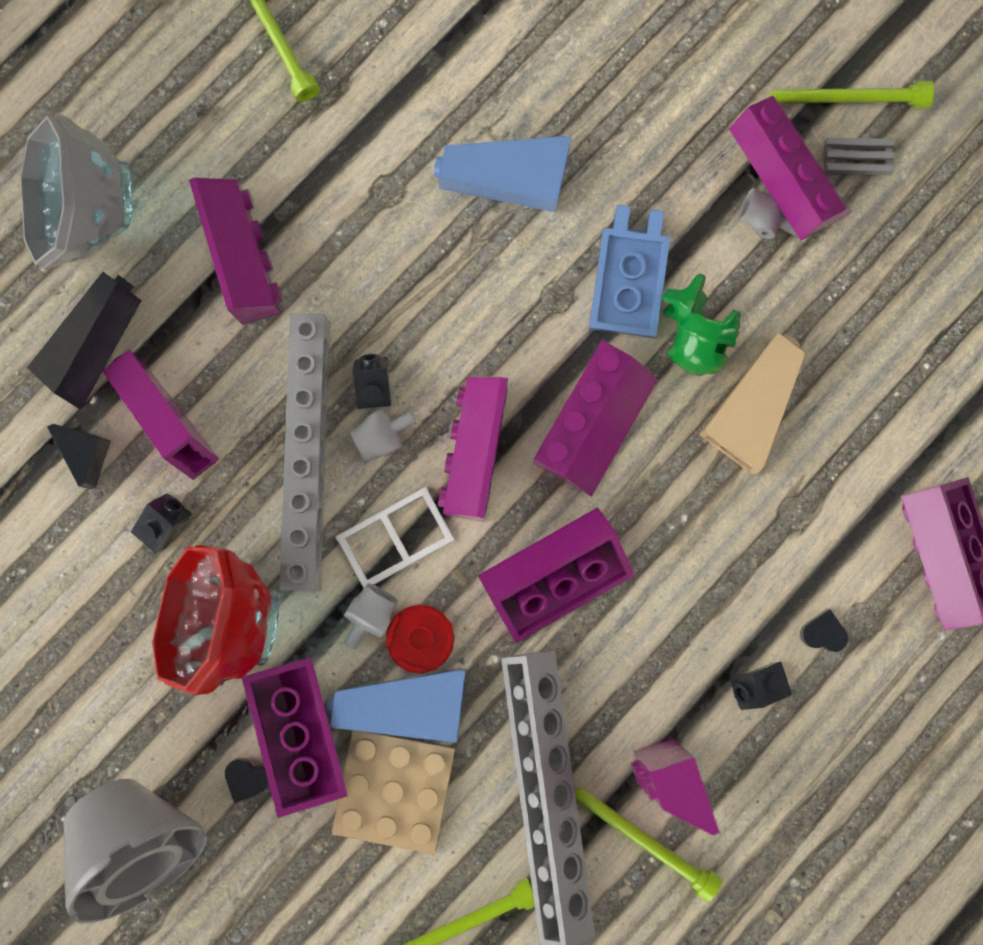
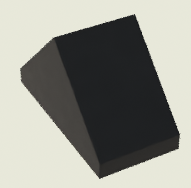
[47,424,110,490]

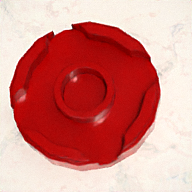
[386,604,455,674]

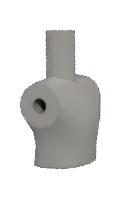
[738,188,797,239]
[350,409,416,462]
[343,583,398,649]

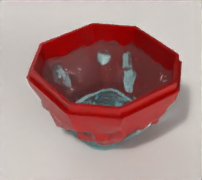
[152,545,280,695]

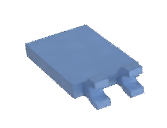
[589,205,670,338]

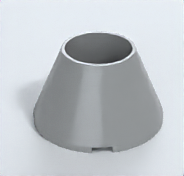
[63,779,207,923]

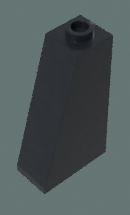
[27,272,142,409]

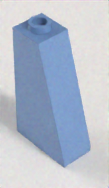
[434,136,571,212]
[326,668,466,743]

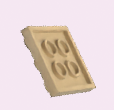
[332,730,455,855]

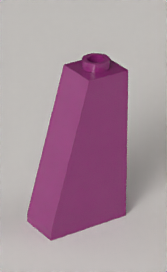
[103,350,220,480]

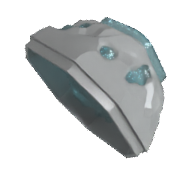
[20,113,132,269]

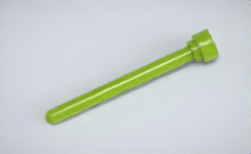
[250,0,320,102]
[769,81,934,109]
[575,788,723,903]
[403,877,535,945]

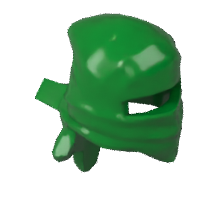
[662,273,741,376]

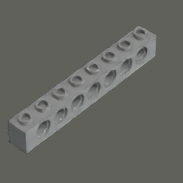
[279,313,330,591]
[501,650,595,945]

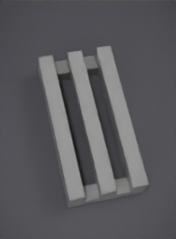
[824,138,894,175]

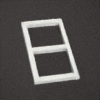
[335,487,454,588]

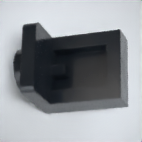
[352,354,392,409]
[131,493,192,554]
[730,661,792,710]

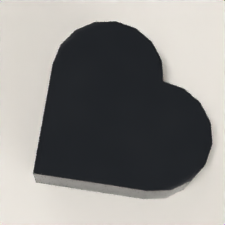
[800,609,848,652]
[224,758,269,803]

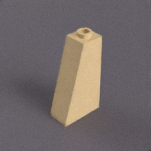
[699,333,806,475]

